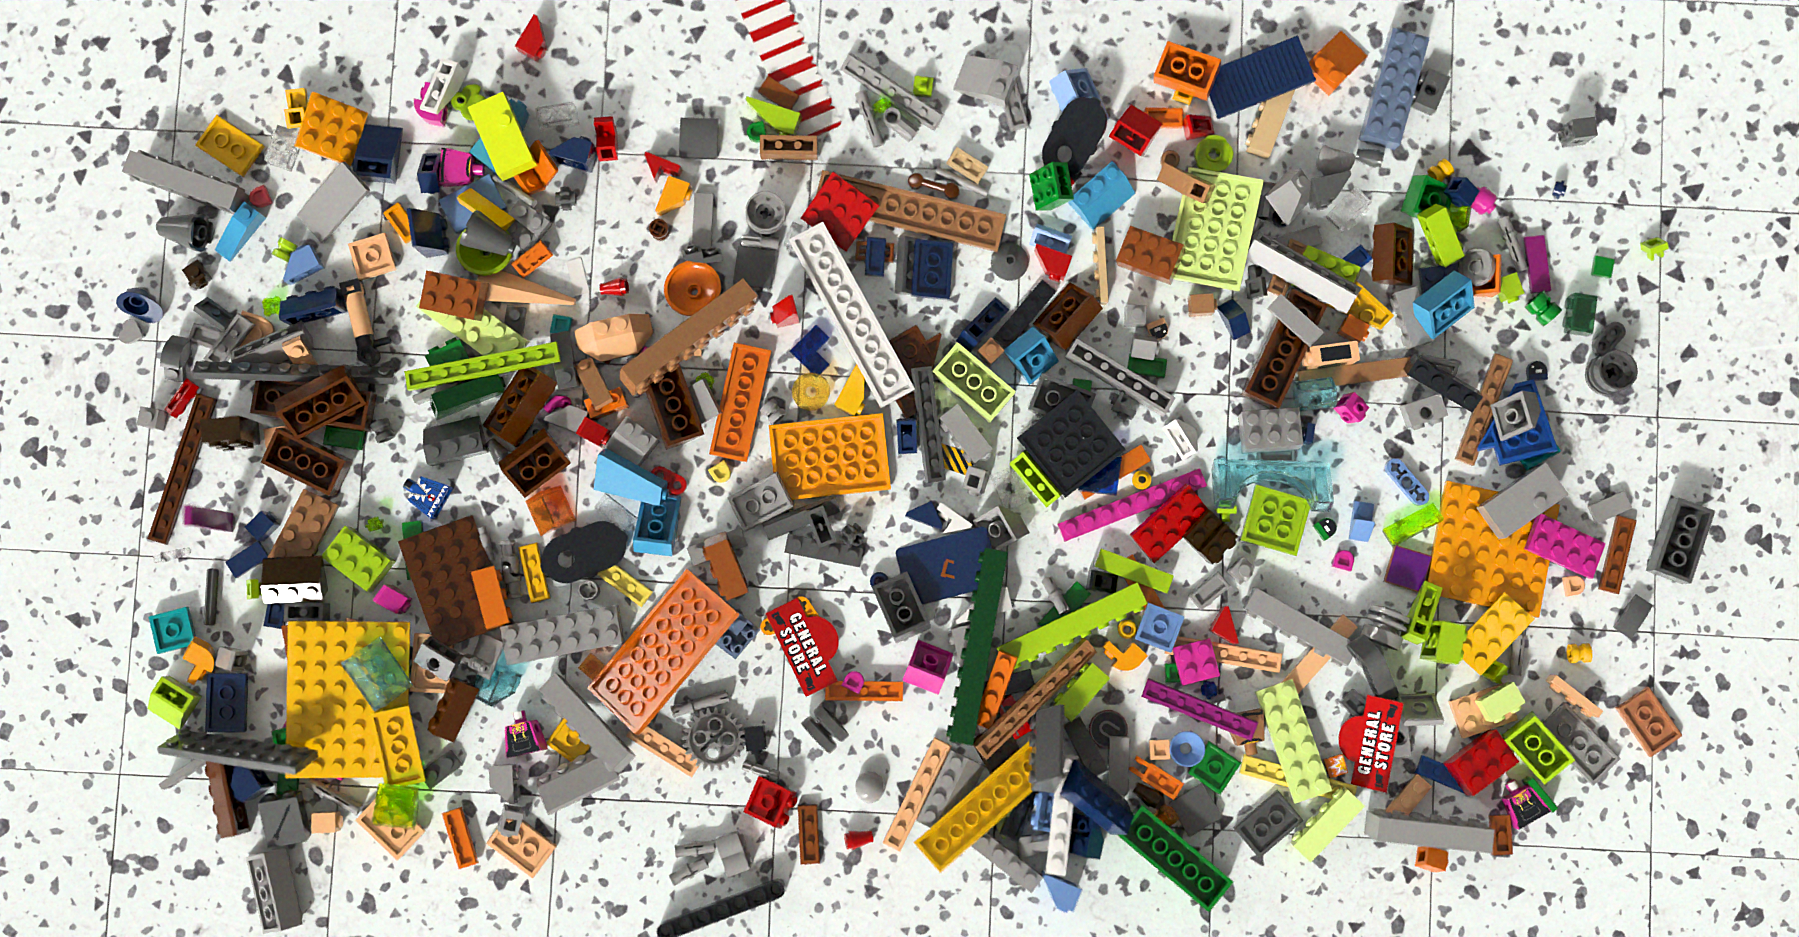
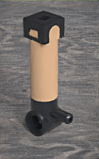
[339,278,392,366]

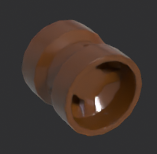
[649,219,670,241]

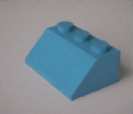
[1068,161,1135,230]
[1413,270,1475,339]

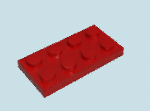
[1129,484,1207,563]

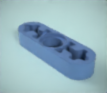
[1385,459,1429,506]

